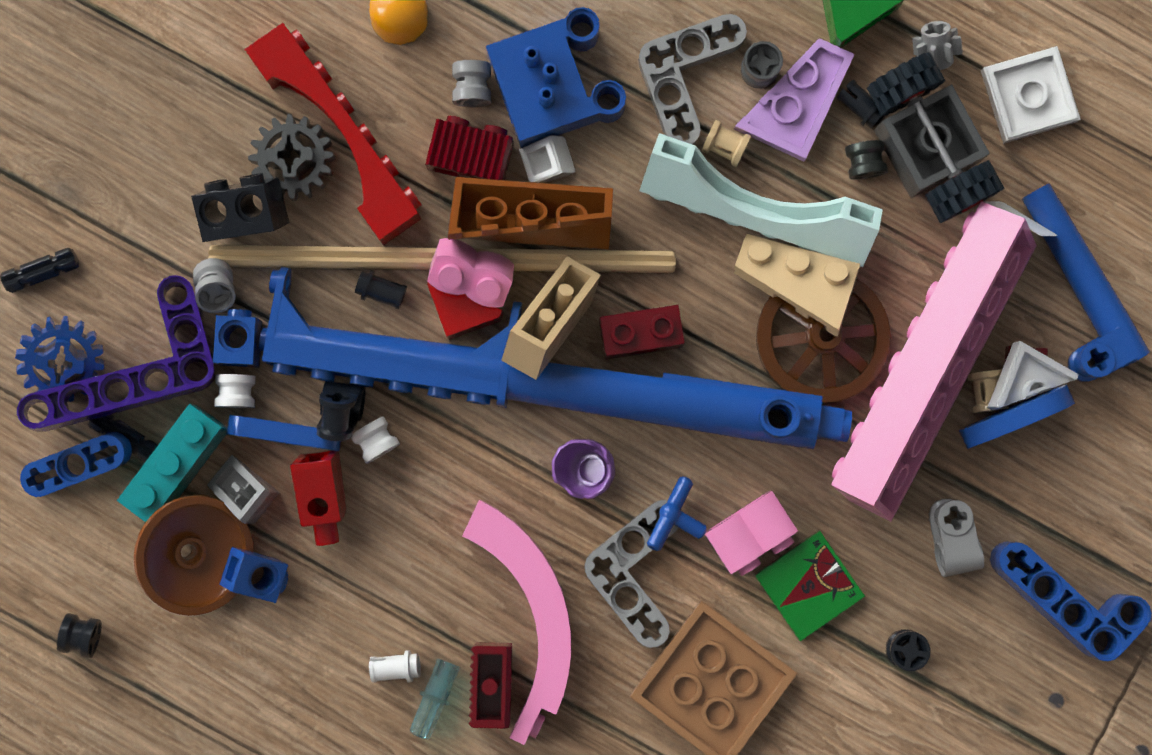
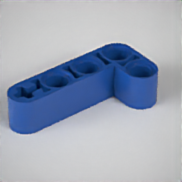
[990,541,1152,661]

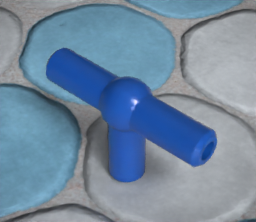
[647,476,707,551]

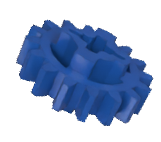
[15,316,104,402]

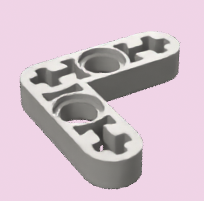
[638,14,747,145]
[584,500,678,648]

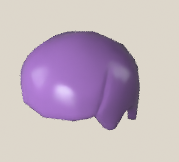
[552,439,615,499]

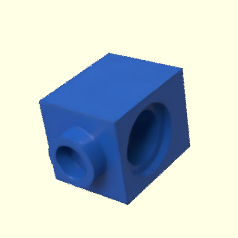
[213,309,262,368]
[219,547,288,603]

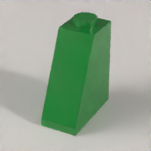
[822,0,904,48]

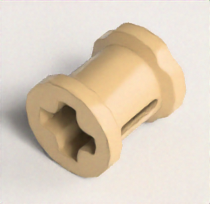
[702,120,751,167]
[968,369,1009,413]

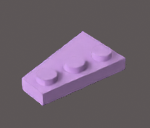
[734,38,855,162]

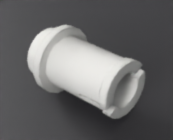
[369,650,421,683]

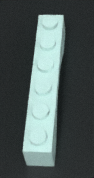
[639,133,883,267]

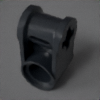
[317,381,366,441]

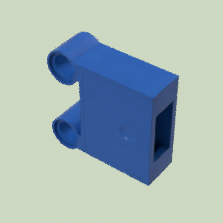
[486,7,626,148]

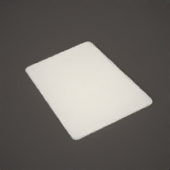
[985,201,1058,236]

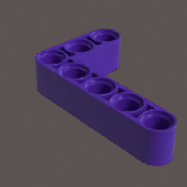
[17,275,215,432]

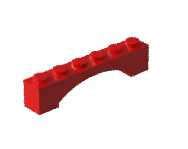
[244,23,422,246]

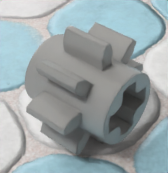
[912,21,963,70]

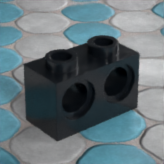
[191,173,290,242]

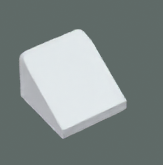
[519,136,575,183]

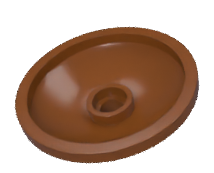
[134,495,254,616]

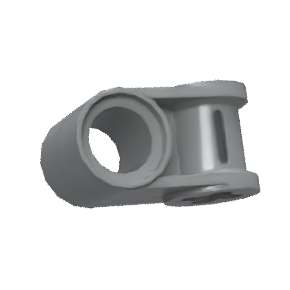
[929,499,984,577]

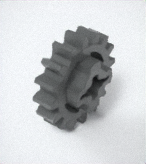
[248,114,336,201]

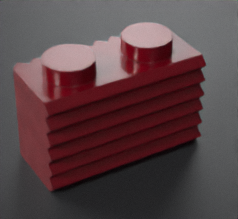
[425,116,514,180]
[468,642,512,729]

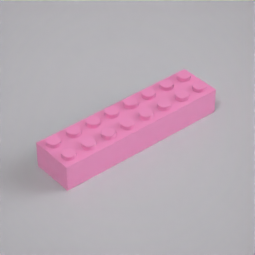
[831,201,1037,522]

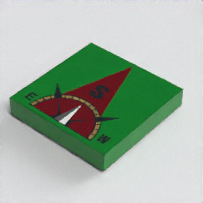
[754,531,865,641]

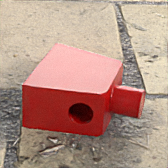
[290,450,346,546]

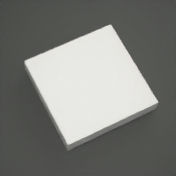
[981,46,1081,144]

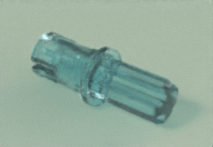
[410,658,461,740]

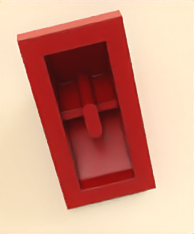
[427,282,504,340]

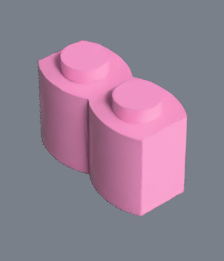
[427,238,514,308]
[705,491,798,576]

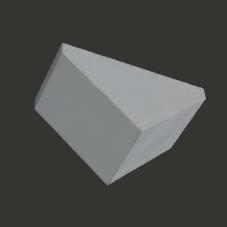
[207,455,280,524]

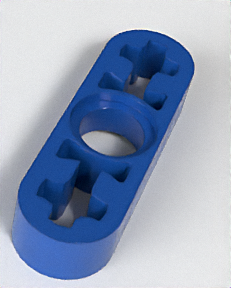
[226,415,341,451]
[20,432,132,497]

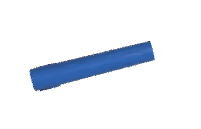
[1022,183,1150,382]

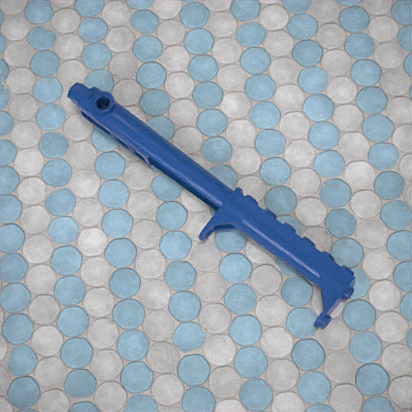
[259,267,852,449]

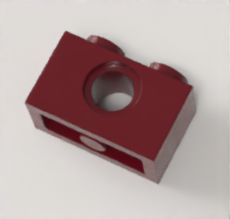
[599,305,685,360]

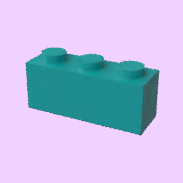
[117,404,227,522]

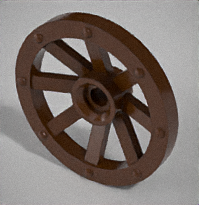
[756,279,891,403]

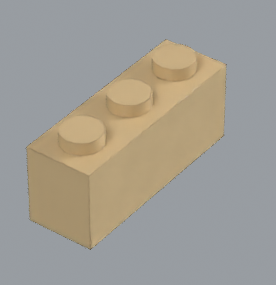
[501,256,601,380]

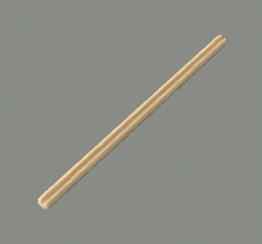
[208,245,676,273]

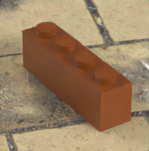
[448,177,613,250]

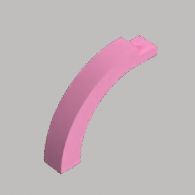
[462,500,571,745]

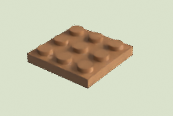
[630,600,798,755]

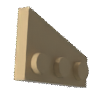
[734,234,860,337]

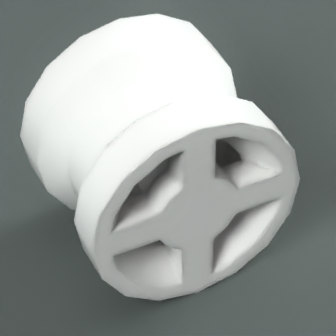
[215,374,256,408]
[351,417,400,464]

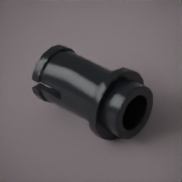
[837,80,884,129]
[355,270,407,310]

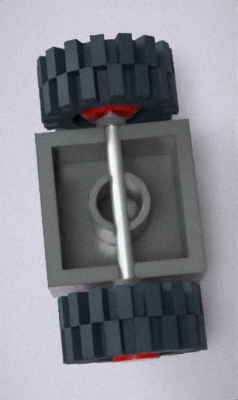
[867,52,1005,223]

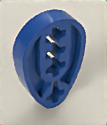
[959,384,1075,449]

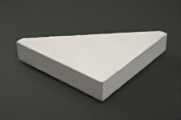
[987,341,1079,410]

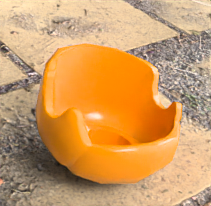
[369,0,428,45]

